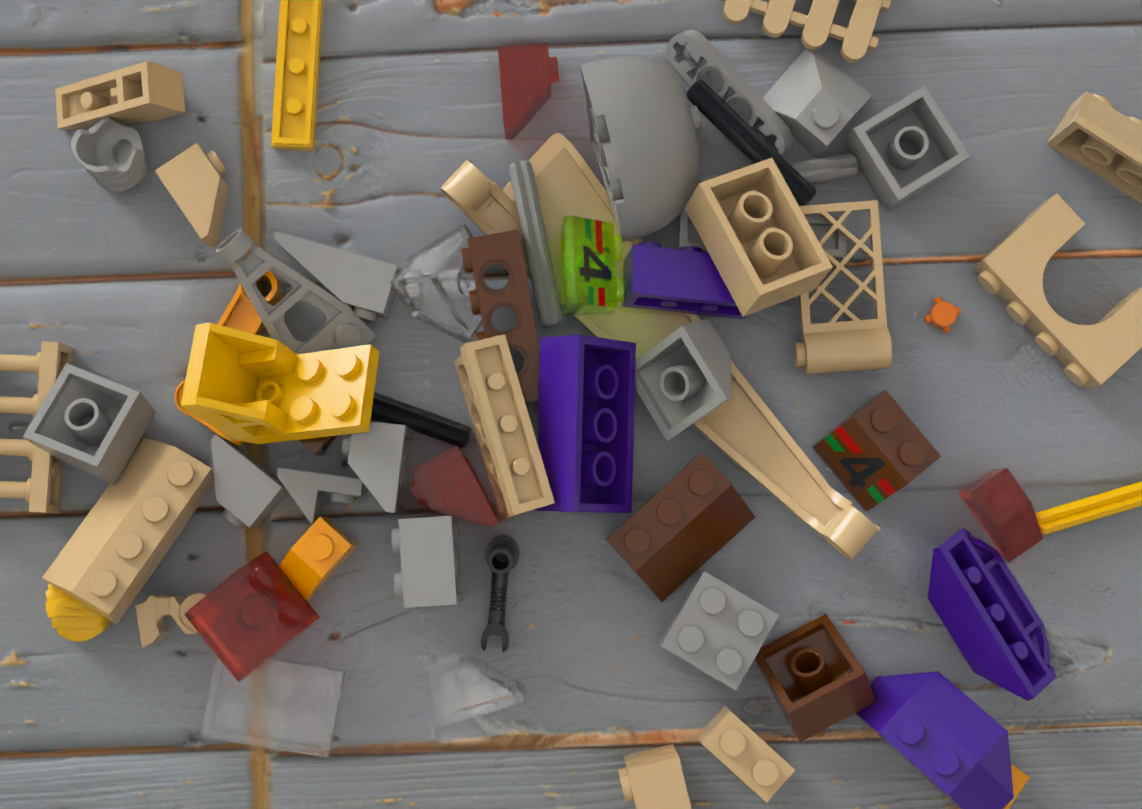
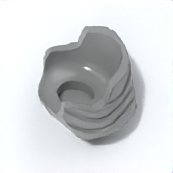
[70,117,148,192]

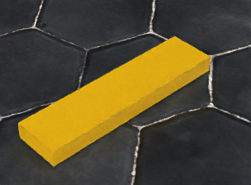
[271,0,324,151]

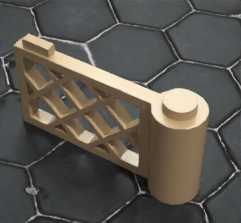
[793,200,892,375]

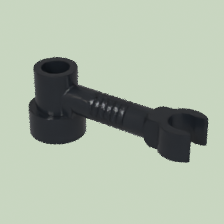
[481,535,520,653]

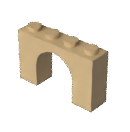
[973,193,1142,389]

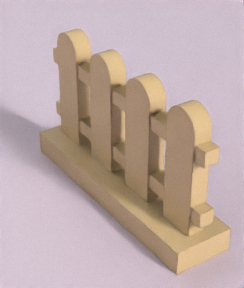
[718,0,892,63]

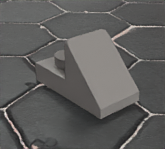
[277,467,367,524]

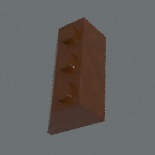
[606,453,755,602]

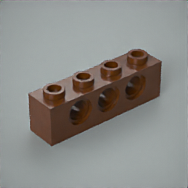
[461,230,540,403]

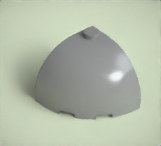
[580,56,702,242]

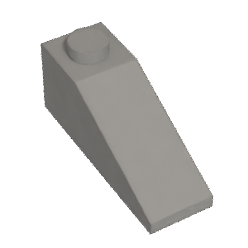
[273,231,402,323]

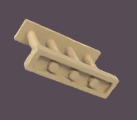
[0,341,72,513]

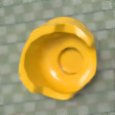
[45,583,111,642]

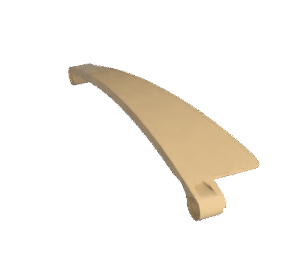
[440,133,881,561]

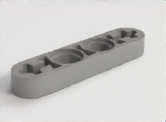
[666,30,793,156]

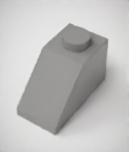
[210,434,288,529]

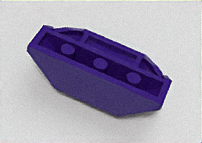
[928,528,1056,701]
[855,671,1014,809]

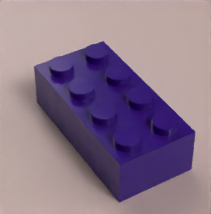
[535,335,636,513]

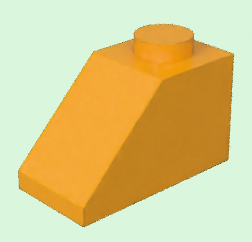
[270,517,358,608]

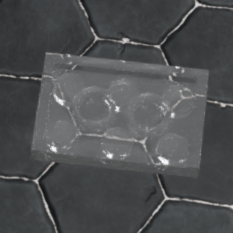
[201,649,346,758]

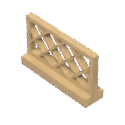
[454,334,555,521]

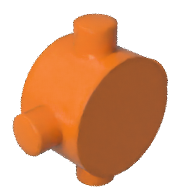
[924,297,961,333]

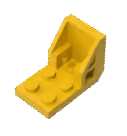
[181,323,380,444]

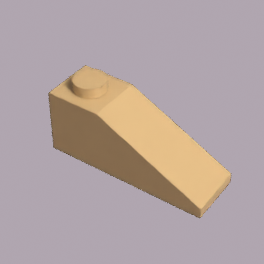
[55,61,186,130]

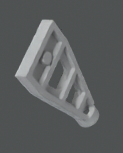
[215,228,376,355]

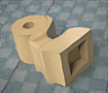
[135,592,224,648]

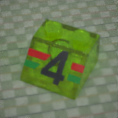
[560,216,624,316]

